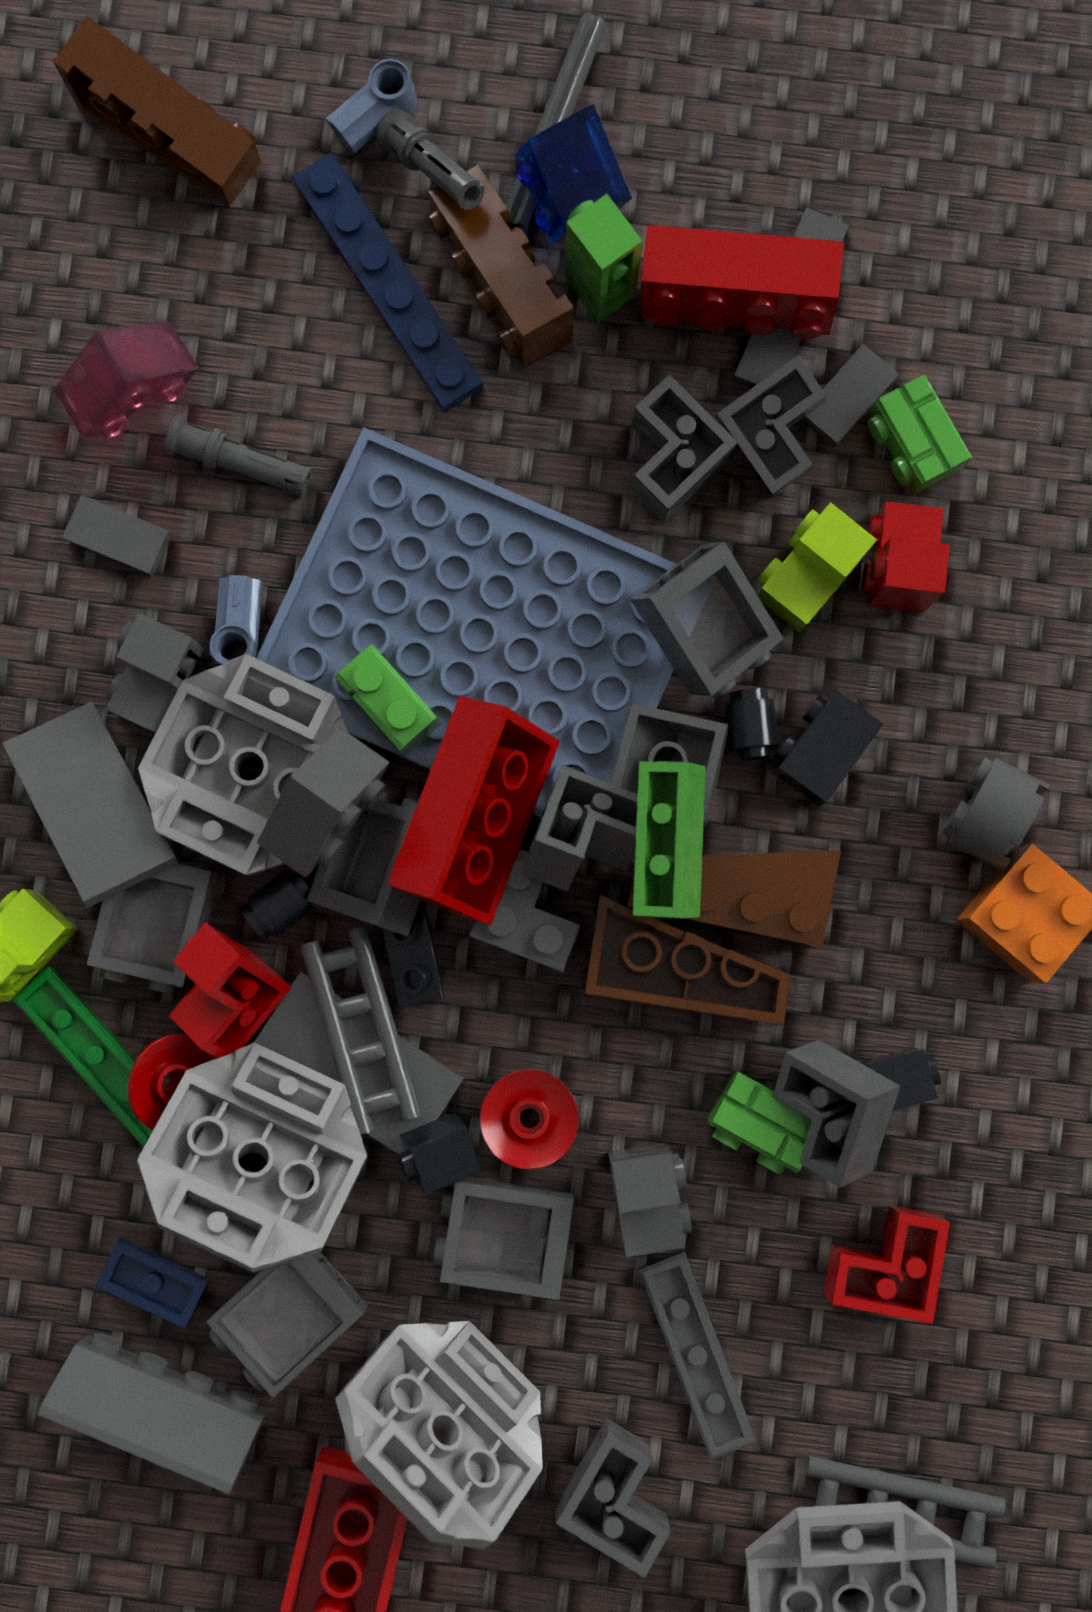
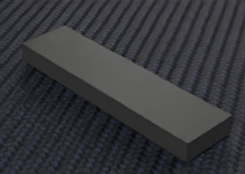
[733,207,849,388]
[638,1250,756,1460]

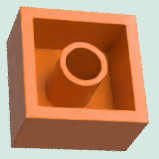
[956,843,1092,984]

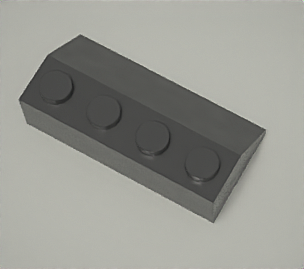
[37,1333,269,1494]

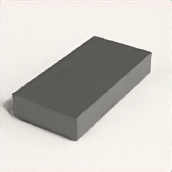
[801,344,899,448]
[62,495,172,577]

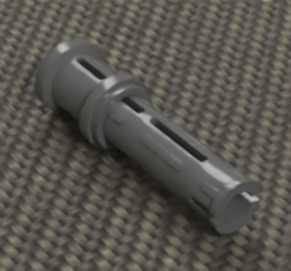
[376,109,485,210]
[164,414,312,497]

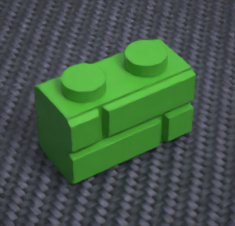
[867,375,972,494]
[334,644,441,756]
[707,1070,812,1175]

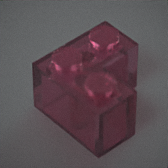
[54,321,199,438]

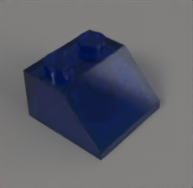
[514,104,632,244]

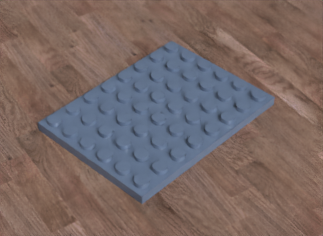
[256,427,713,819]

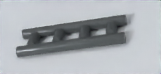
[300,926,422,1135]
[798,1456,1006,1569]

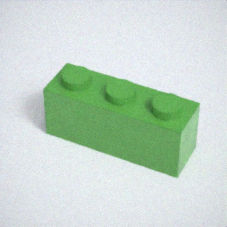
[565,194,643,323]
[633,761,706,918]

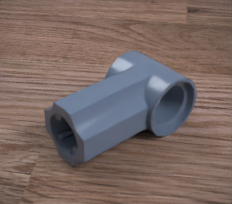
[326,59,418,154]
[210,575,263,666]

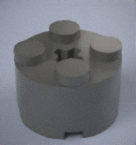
[942,757,1049,871]

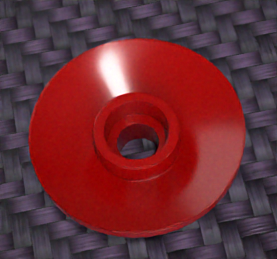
[128,1034,215,1130]
[480,1069,579,1169]

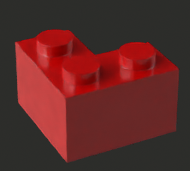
[862,501,950,613]
[169,922,292,1058]
[823,1205,950,1324]

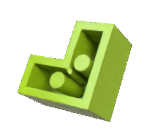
[757,502,877,633]
[0,889,78,1002]

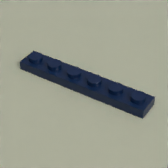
[292,152,483,413]

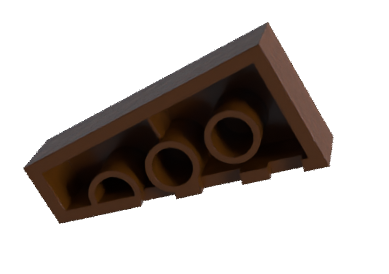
[53,15,261,206]
[426,165,574,369]
[625,850,841,948]
[583,895,790,1027]

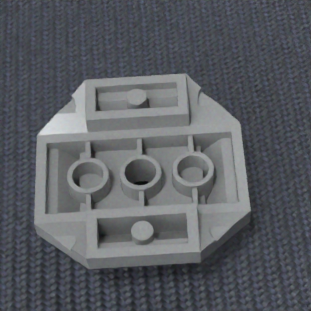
[138,654,349,876]
[137,1043,367,1272]
[335,1321,543,1549]
[745,1501,957,1612]

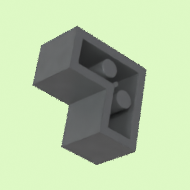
[717,355,826,496]
[632,374,738,523]
[106,612,211,734]
[257,728,390,878]
[521,765,638,891]
[470,849,580,972]
[773,1040,900,1188]
[608,1143,692,1258]
[556,1418,671,1578]

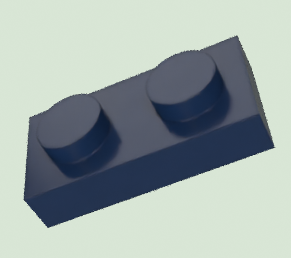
[95,1238,210,1329]

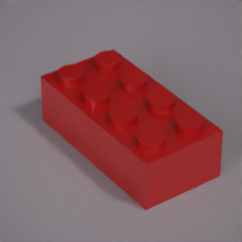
[641,225,844,339]
[387,696,560,926]
[280,1446,408,1612]

